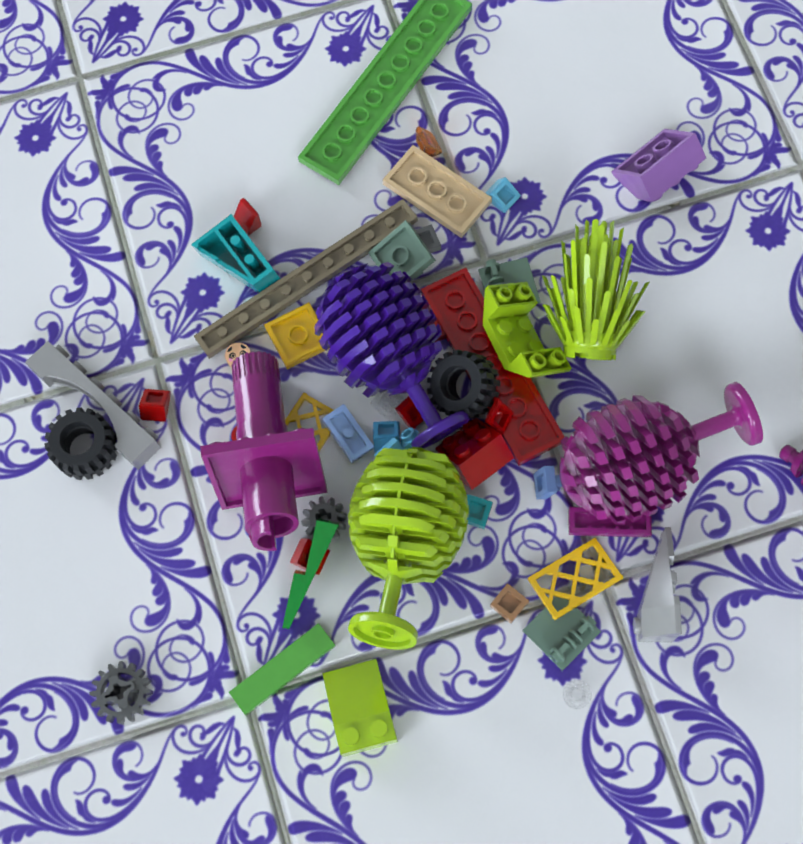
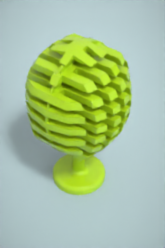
[348,447,469,649]

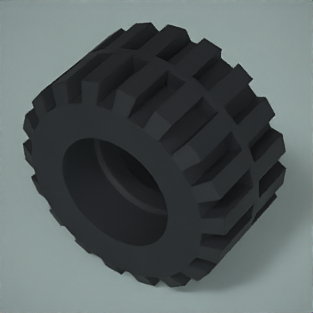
[427,350,501,418]
[44,407,117,480]

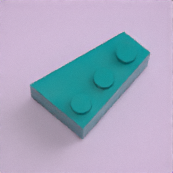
[191,214,281,293]

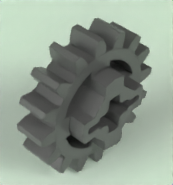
[89,661,153,725]

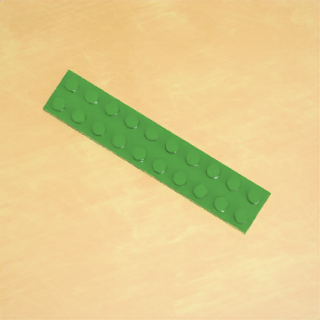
[298,0,472,185]

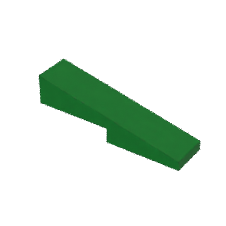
[282,518,339,629]

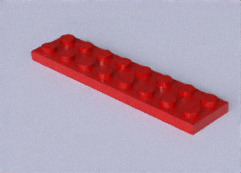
[421,267,565,466]

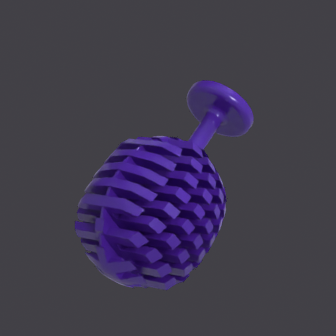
[314,262,470,449]

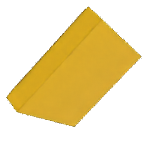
[264,302,329,370]

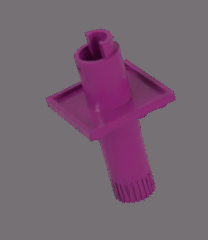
[200,351,328,551]

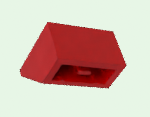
[435,418,514,490]

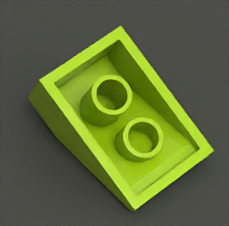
[322,659,398,757]

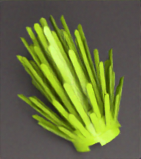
[542,219,650,360]

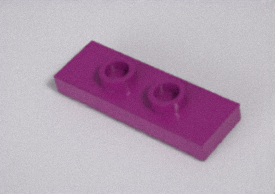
[568,507,652,537]

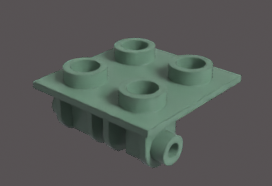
[478,257,541,304]
[522,597,601,671]

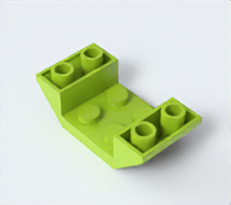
[483,282,572,378]

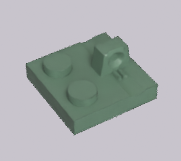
[368,220,436,282]

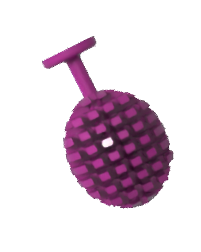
[560,382,763,525]

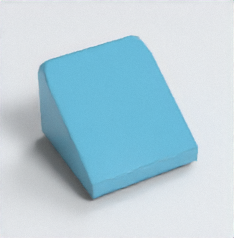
[485,177,521,213]

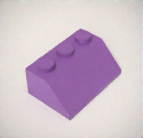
[611,129,706,202]

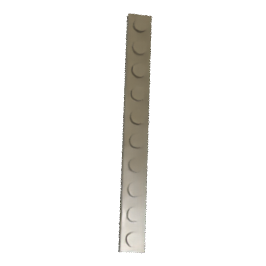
[194,199,418,359]

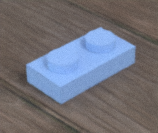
[322,404,374,463]

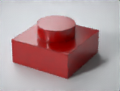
[395,396,423,429]

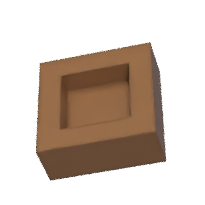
[490,583,529,624]

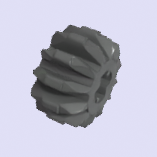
[301,496,348,539]

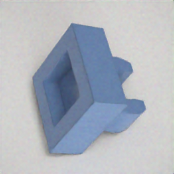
[533,466,563,500]

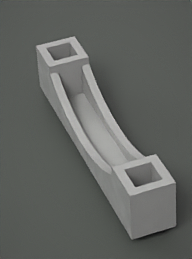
[25,341,161,470]

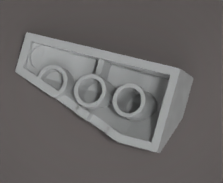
[633,527,682,642]

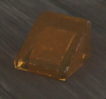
[416,126,442,157]

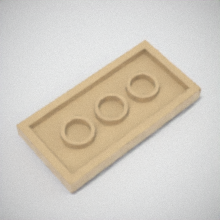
[383,145,492,238]

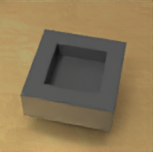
[415,224,441,253]

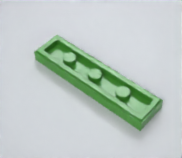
[229,623,336,716]

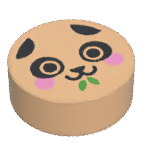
[225,343,251,367]

